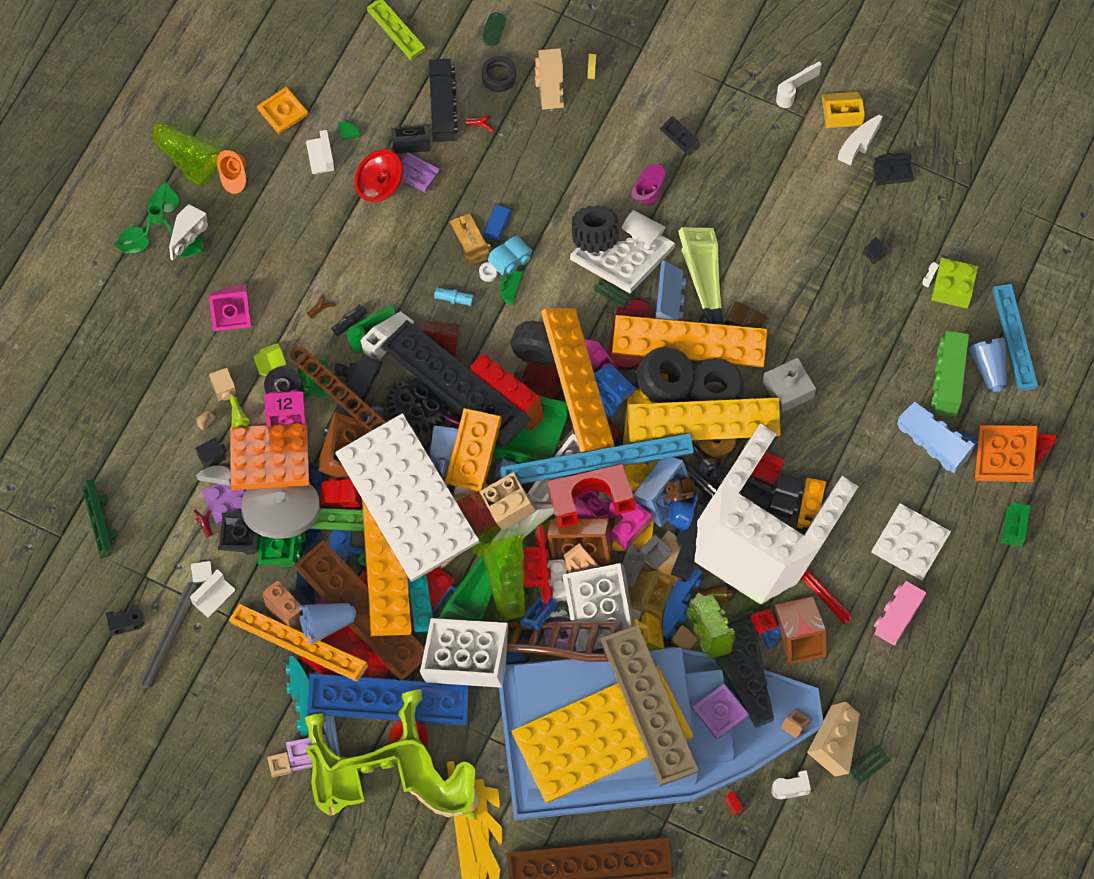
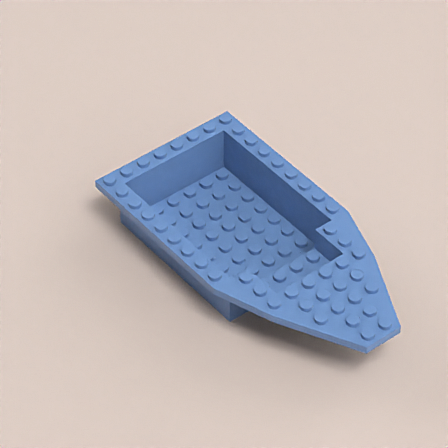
[499,647,823,821]

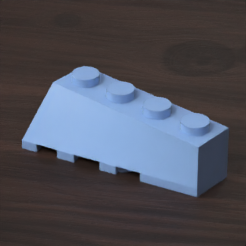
[897,402,975,473]

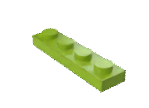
[367,0,425,60]

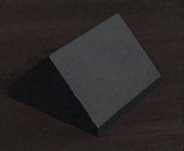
[391,125,430,154]

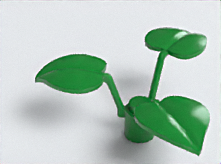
[114,182,203,258]

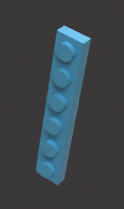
[992,284,1038,392]

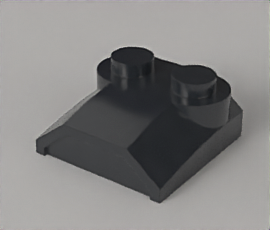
[218,513,260,555]

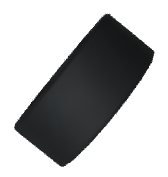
[482,56,516,92]

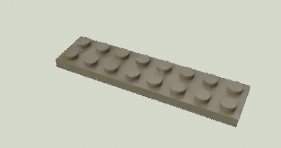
[600,625,698,786]

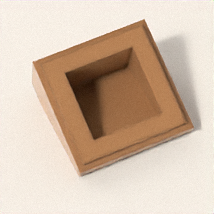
[671,625,698,650]
[781,709,811,738]

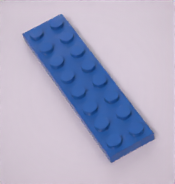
[307,674,468,726]

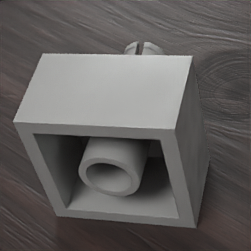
[762,358,816,413]

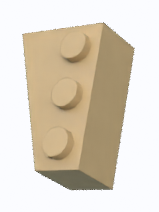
[535,48,564,110]
[807,702,860,776]

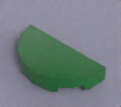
[500,271,524,306]

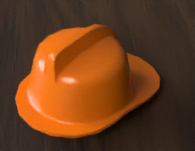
[216,150,247,194]

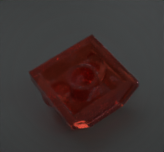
[521,360,561,400]
[456,491,498,537]

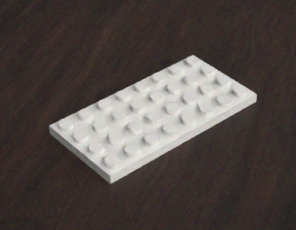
[335,413,479,582]

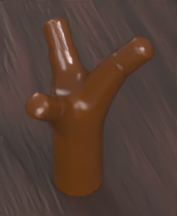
[306,296,336,319]

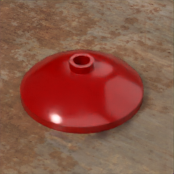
[354,149,404,203]

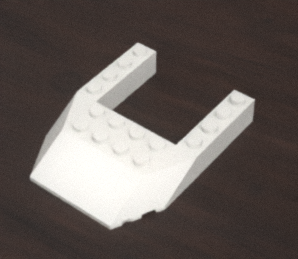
[695,424,858,604]

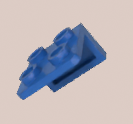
[594,363,636,420]

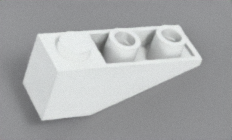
[169,204,208,260]
[360,311,415,360]

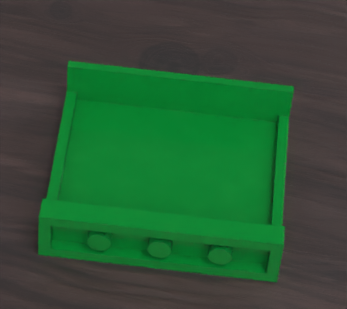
[492,389,570,464]

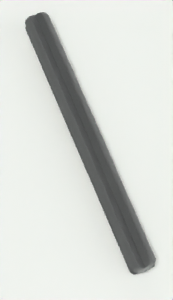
[140,582,198,689]

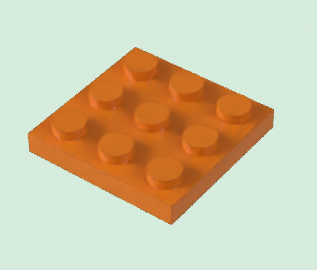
[975,425,1038,482]

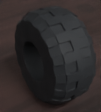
[511,321,556,368]
[636,346,695,403]
[687,358,744,401]

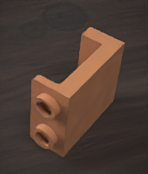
[263,581,302,631]

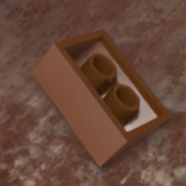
[547,519,611,564]

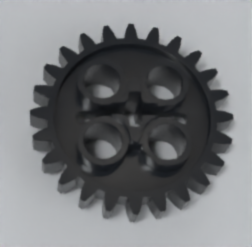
[386,378,449,433]

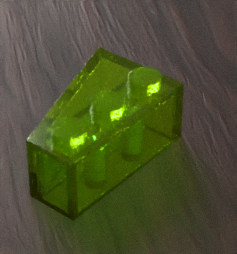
[687,594,735,659]

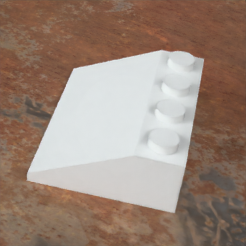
[563,564,634,652]
[420,618,508,687]

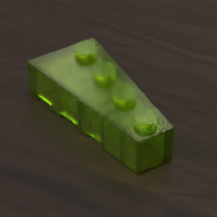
[481,534,525,622]

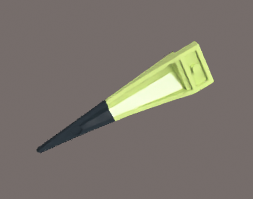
[678,227,723,325]

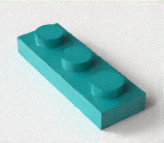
[407,574,433,634]

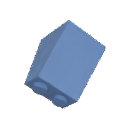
[430,426,458,488]

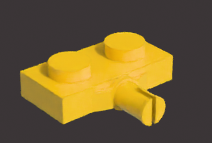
[632,612,664,651]

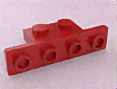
[518,525,553,604]

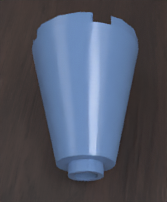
[968,338,1007,393]
[299,603,356,644]

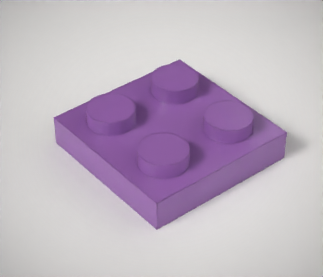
[201,484,245,526]
[692,684,749,740]

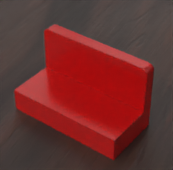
[750,452,784,486]

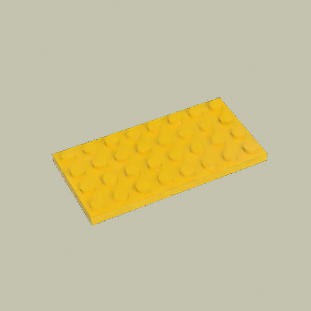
[512,665,693,804]

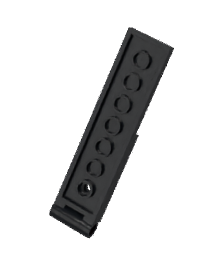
[381,320,531,448]

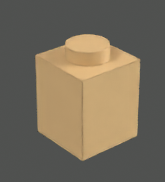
[209,368,236,401]

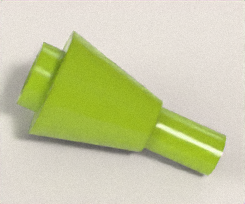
[230,396,250,428]

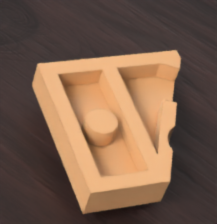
[564,543,600,574]

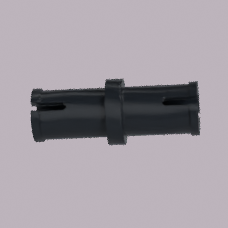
[331,304,367,337]

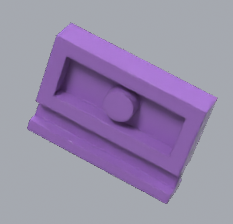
[402,152,439,193]

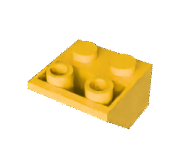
[822,92,865,128]

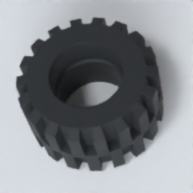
[572,205,619,253]

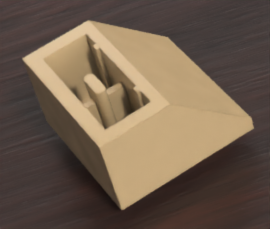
[480,472,536,531]

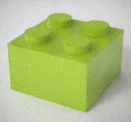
[931,258,978,309]

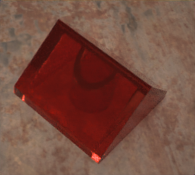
[420,321,460,358]

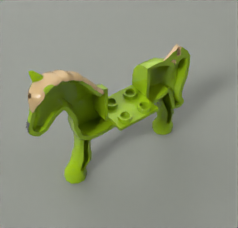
[305,689,479,820]

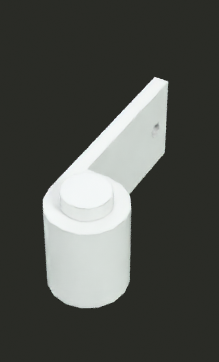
[776,61,821,108]

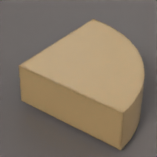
[196,411,216,431]

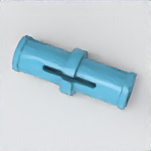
[434,287,474,306]

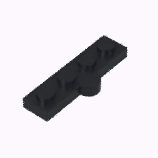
[671,504,706,581]

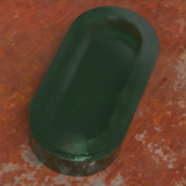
[482,12,506,46]

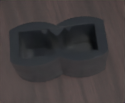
[769,473,805,519]

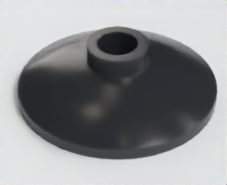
[264,366,302,394]

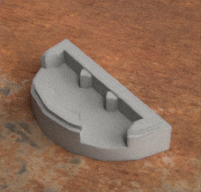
[196,466,231,486]

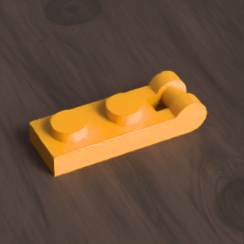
[797,478,826,529]

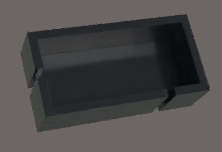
[429,59,458,142]

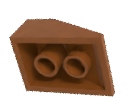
[319,412,368,480]

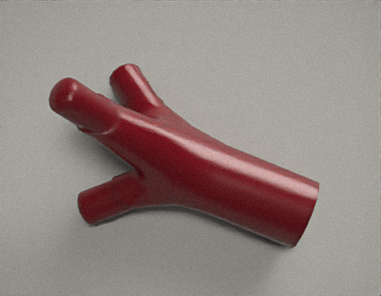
[194,509,213,538]

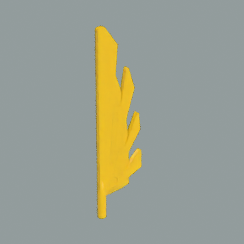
[447,761,502,879]

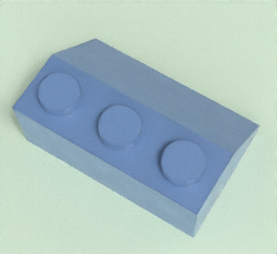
[656,260,686,321]
[633,457,689,527]

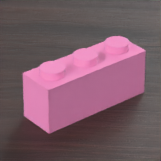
[874,581,926,646]

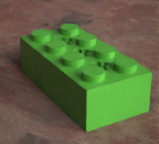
[930,331,969,418]

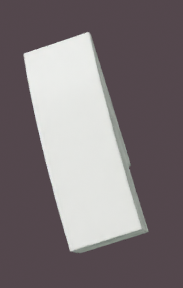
[838,115,883,165]

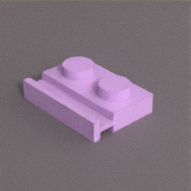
[286,735,327,772]

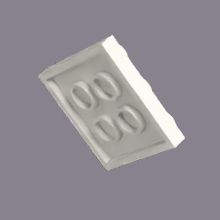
[871,504,951,581]

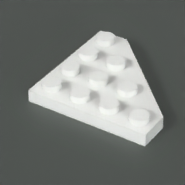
[570,235,675,293]

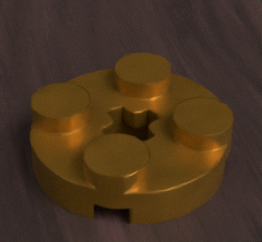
[697,438,736,458]

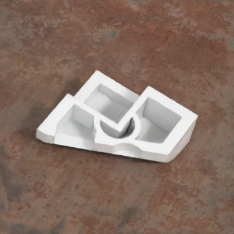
[622,210,665,250]

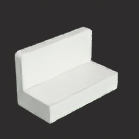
[306,130,334,174]
[190,569,235,618]

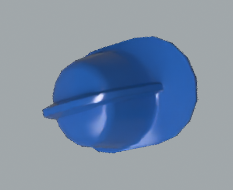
[668,493,698,533]

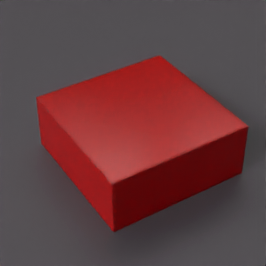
[750,609,778,634]
[725,791,743,817]

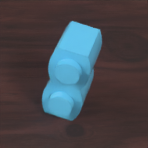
[488,235,532,276]

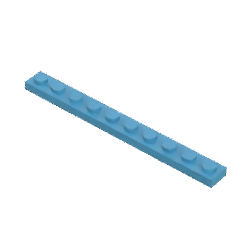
[500,434,694,484]

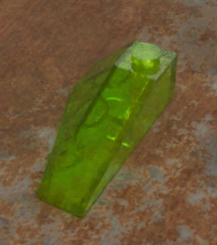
[151,122,223,187]

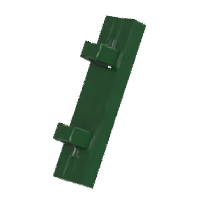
[82,480,118,558]

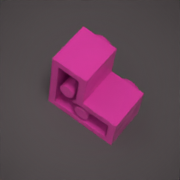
[609,501,652,550]

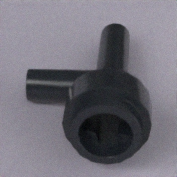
[692,443,721,479]

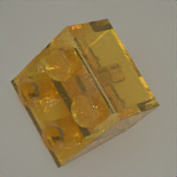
[629,571,675,620]

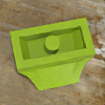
[253,343,287,376]

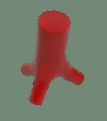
[466,116,494,132]

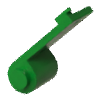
[347,304,395,353]

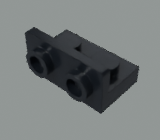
[873,153,913,186]
[739,476,775,511]

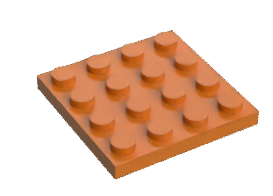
[230,423,309,490]

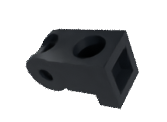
[106,608,145,636]

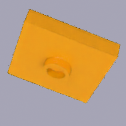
[257,86,309,134]

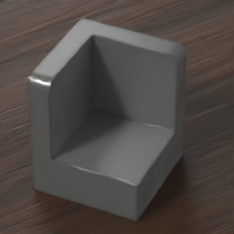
[640,535,672,569]

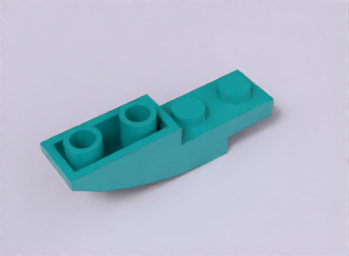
[286,656,310,738]

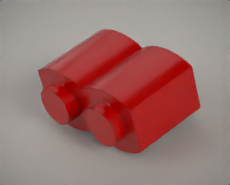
[320,477,361,509]

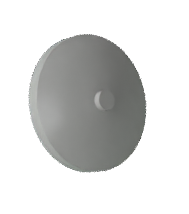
[241,483,319,539]

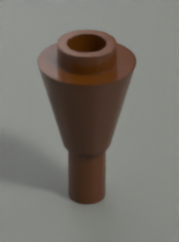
[696,584,733,603]

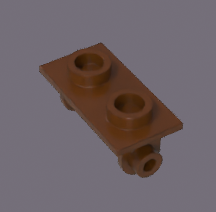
[663,478,701,502]

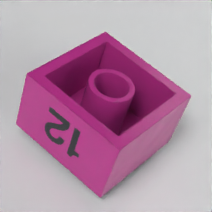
[265,390,306,427]

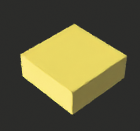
[587,54,596,79]

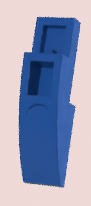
[662,567,703,644]

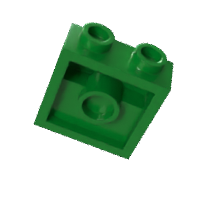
[257,532,306,568]

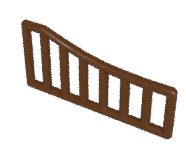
[499,621,620,662]

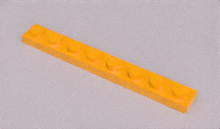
[229,604,368,682]

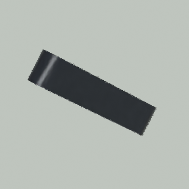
[324,353,382,437]

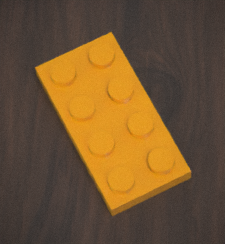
[445,408,502,492]

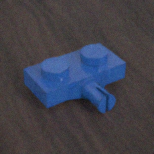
[330,530,363,565]

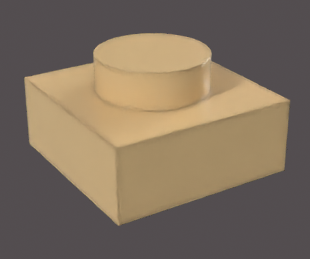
[267,752,292,778]

